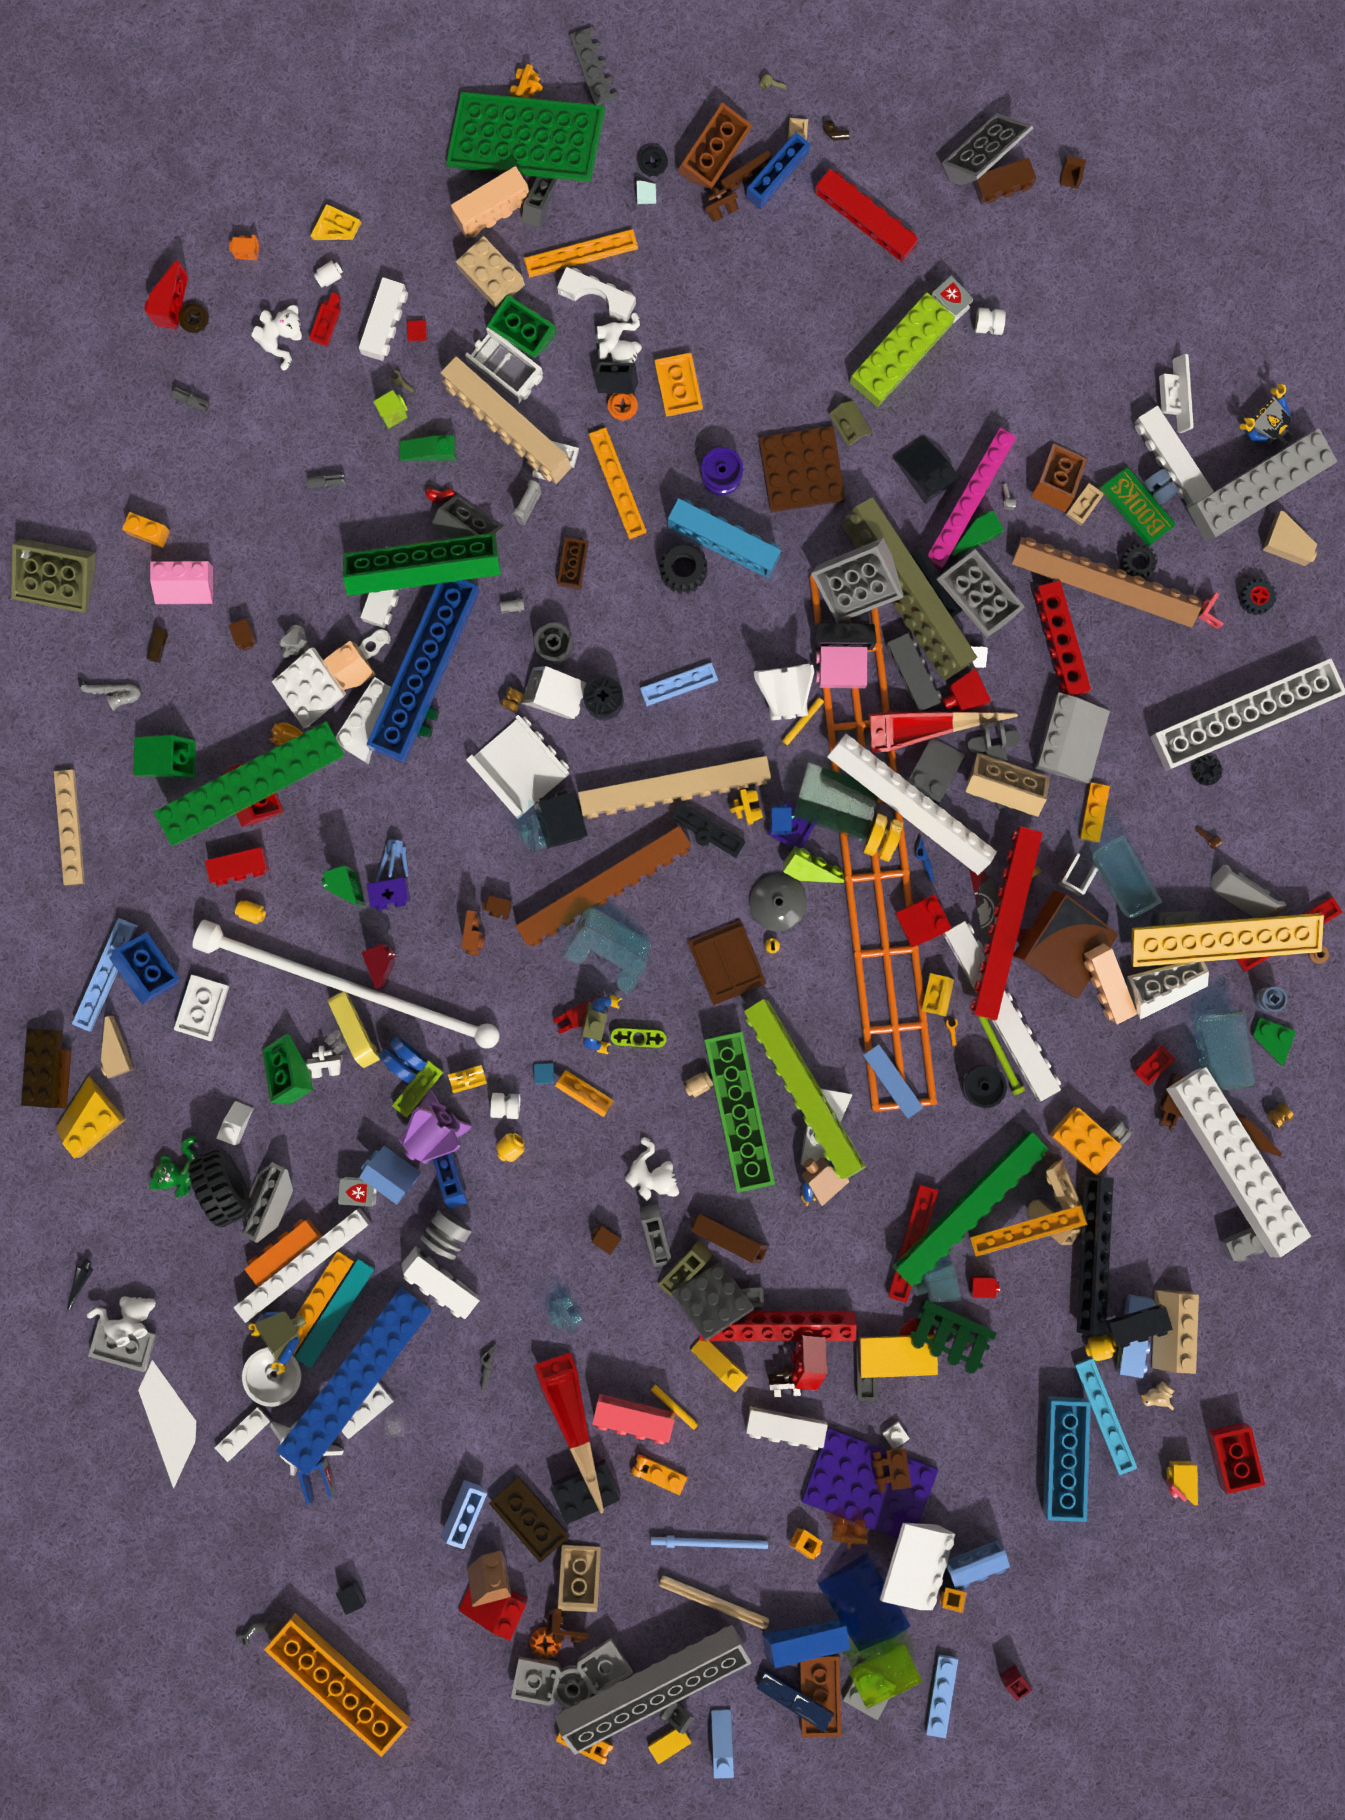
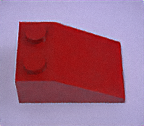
[144,261,188,330]
[459,1586,528,1641]

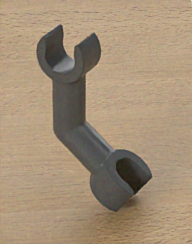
[235,1621,278,1649]

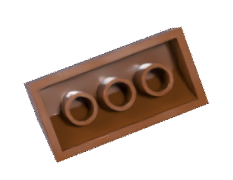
[677,102,753,189]

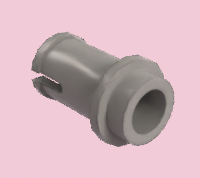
[500,598,525,614]

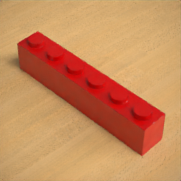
[815,169,918,263]

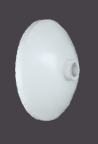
[242,1347,301,1407]

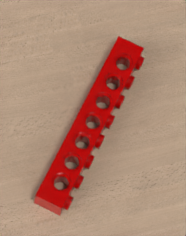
[699,1311,856,1341]

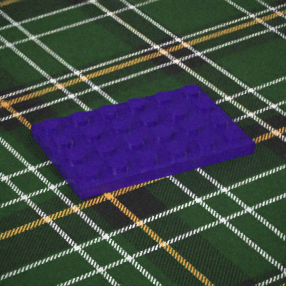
[801,1427,938,1539]

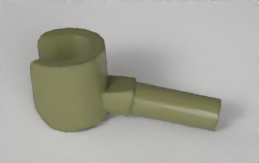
[759,74,787,90]
[389,370,415,393]

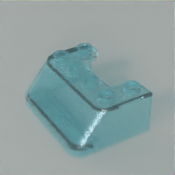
[559,908,651,995]

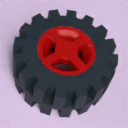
[1239,579,1277,615]

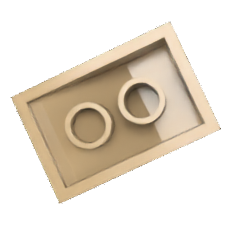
[558,1545,601,1612]

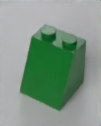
[133,735,196,778]

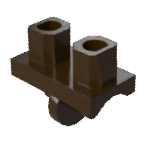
[768,1365,802,1397]

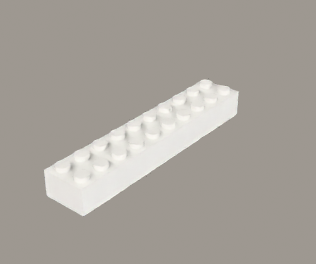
[1150,659,1345,771]
[1166,1067,1311,1257]

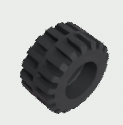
[660,542,707,594]

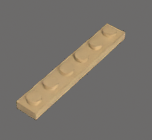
[54,770,85,886]

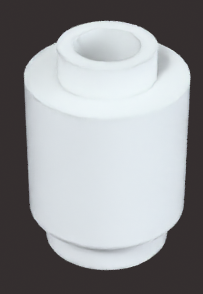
[314,260,343,287]

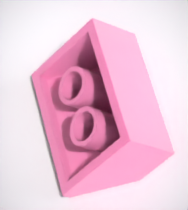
[150,561,213,604]

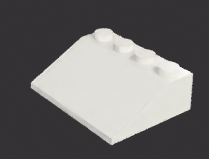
[880,1523,956,1610]

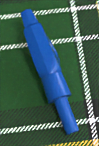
[915,837,935,882]

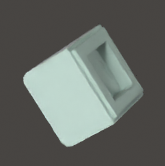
[637,181,656,204]

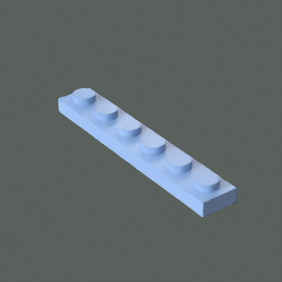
[72,918,138,1032]

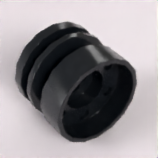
[583,676,624,721]

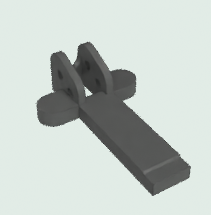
[967,720,1020,809]

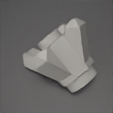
[278,625,309,658]

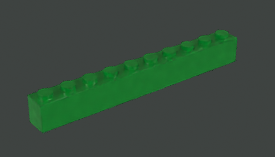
[892,1131,1048,1286]

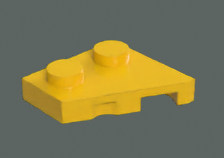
[311,204,361,240]

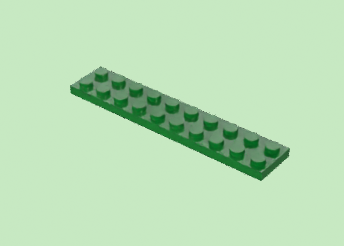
[154,721,345,846]

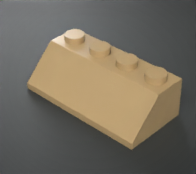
[965,752,1050,817]
[1151,1290,1199,1374]

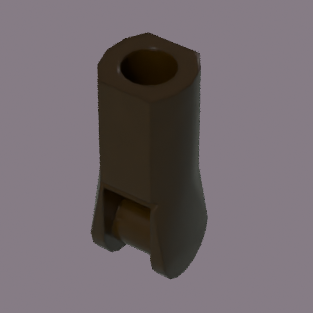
[146,627,168,663]

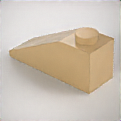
[101,1016,134,1078]

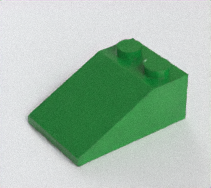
[262,1034,313,1105]

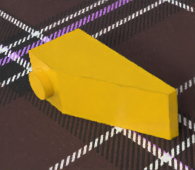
[691,1339,748,1392]

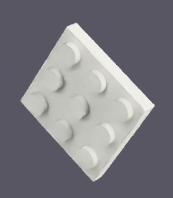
[272,647,346,728]

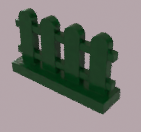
[910,1300,997,1374]

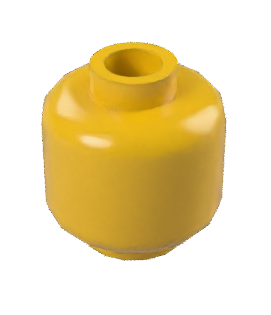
[496,1133,525,1162]
[1085,1334,1116,1361]

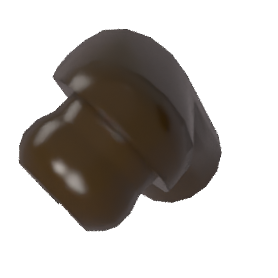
[823,120,849,141]

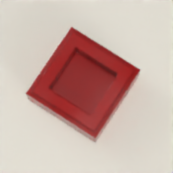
[407,320,427,342]

